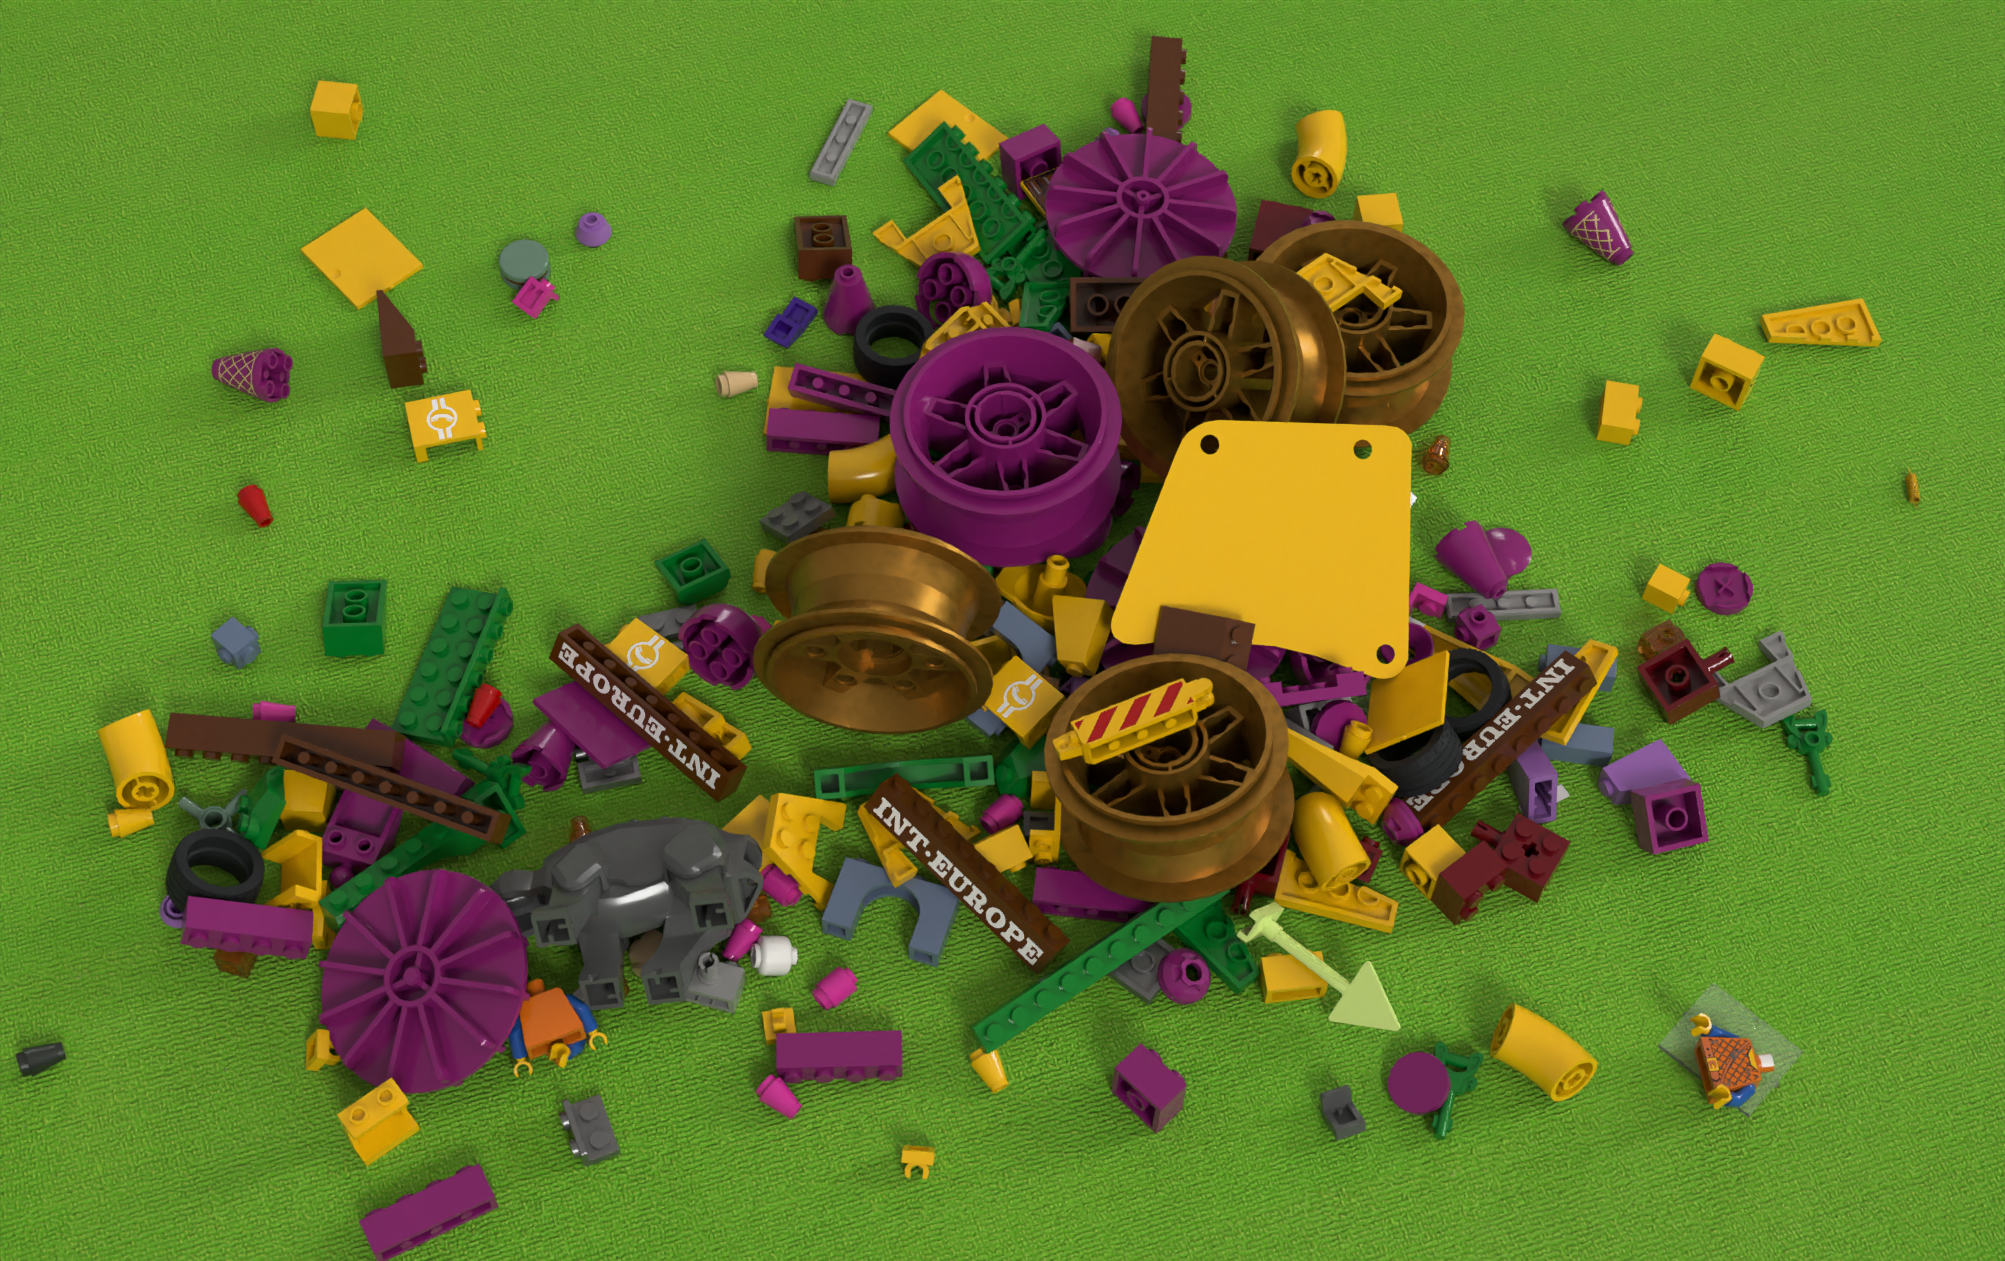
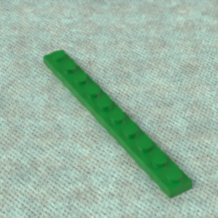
[969,890,1230,1054]

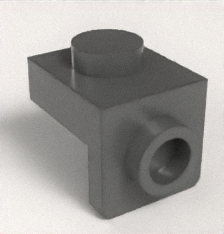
[1023,811,1054,847]
[1320,1085,1366,1141]

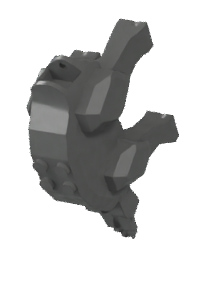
[489,816,764,1010]

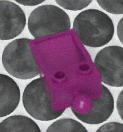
[322,789,404,889]

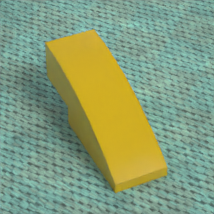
[672,692,752,760]

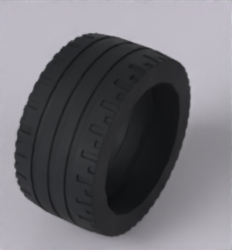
[853,305,934,390]
[1445,648,1512,742]
[1367,718,1463,798]
[165,829,265,912]

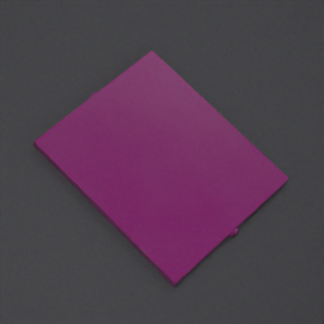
[532,681,652,770]

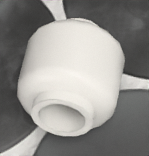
[750,936,797,976]

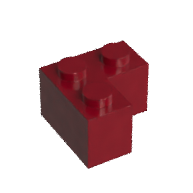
[1430,840,1508,926]

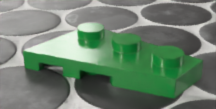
[1019,281,1068,333]
[1173,899,1260,995]

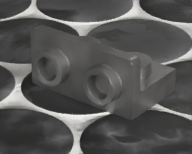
[559,1094,621,1167]

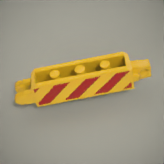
[1052,678,1215,765]

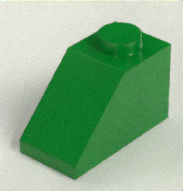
[460,779,526,849]

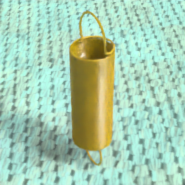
[1905,468,1920,509]

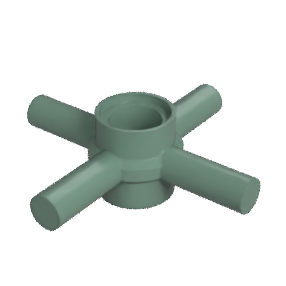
[178,788,247,836]

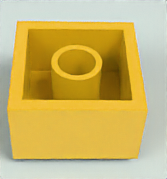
[1689,333,1765,411]

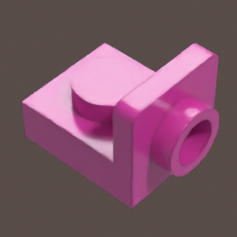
[512,276,560,319]
[1409,582,1449,619]

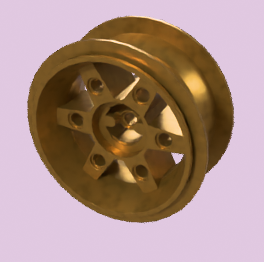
[1256,220,1465,448]
[1106,256,1347,479]
[753,525,1001,735]
[1044,653,1295,903]

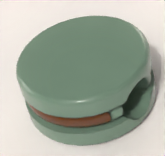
[499,239,551,291]

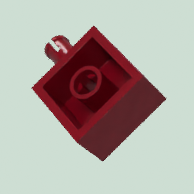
[1637,638,1735,726]
[1470,813,1571,903]
[1230,831,1291,916]

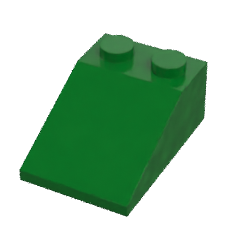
[322,580,387,658]

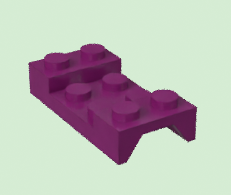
[1257,667,1367,707]

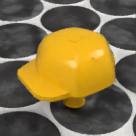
[995,555,1087,635]

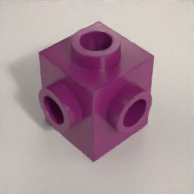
[1454,604,1502,651]

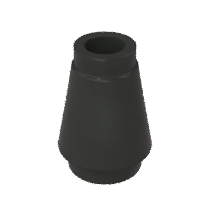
[15,1042,66,1078]

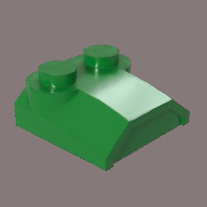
[654,538,731,605]
[236,766,286,850]

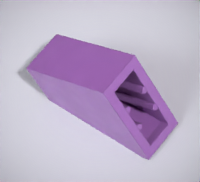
[1597,739,1692,805]
[1506,740,1558,824]

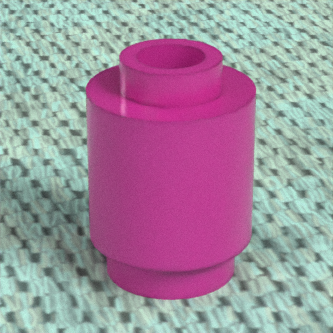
[979,793,1024,835]
[761,864,803,907]
[811,966,858,1011]

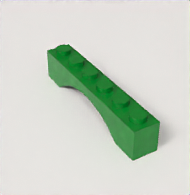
[813,753,995,800]
[318,822,488,934]

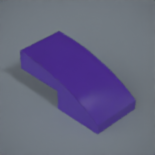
[764,296,818,349]

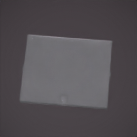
[1658,983,1803,1118]

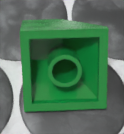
[993,733,1047,798]

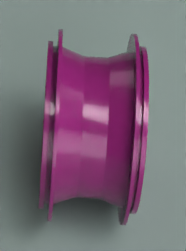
[890,327,1122,567]

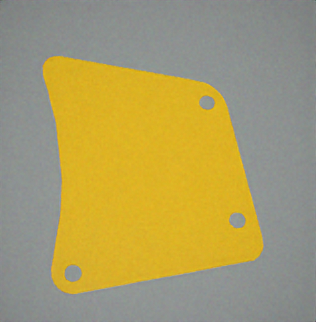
[1111,420,1412,679]

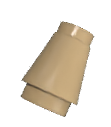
[715,371,758,398]

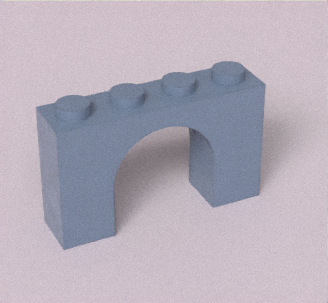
[964,601,1057,739]
[1537,644,1617,767]
[822,857,961,968]

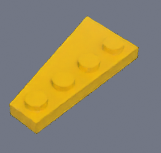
[1760,298,1882,347]
[1540,639,1618,746]
[1274,849,1399,933]

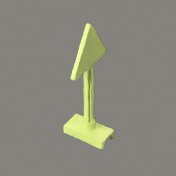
[1237,902,1401,1031]

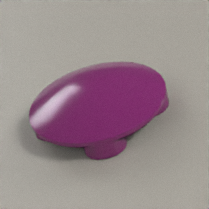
[1485,528,1532,579]

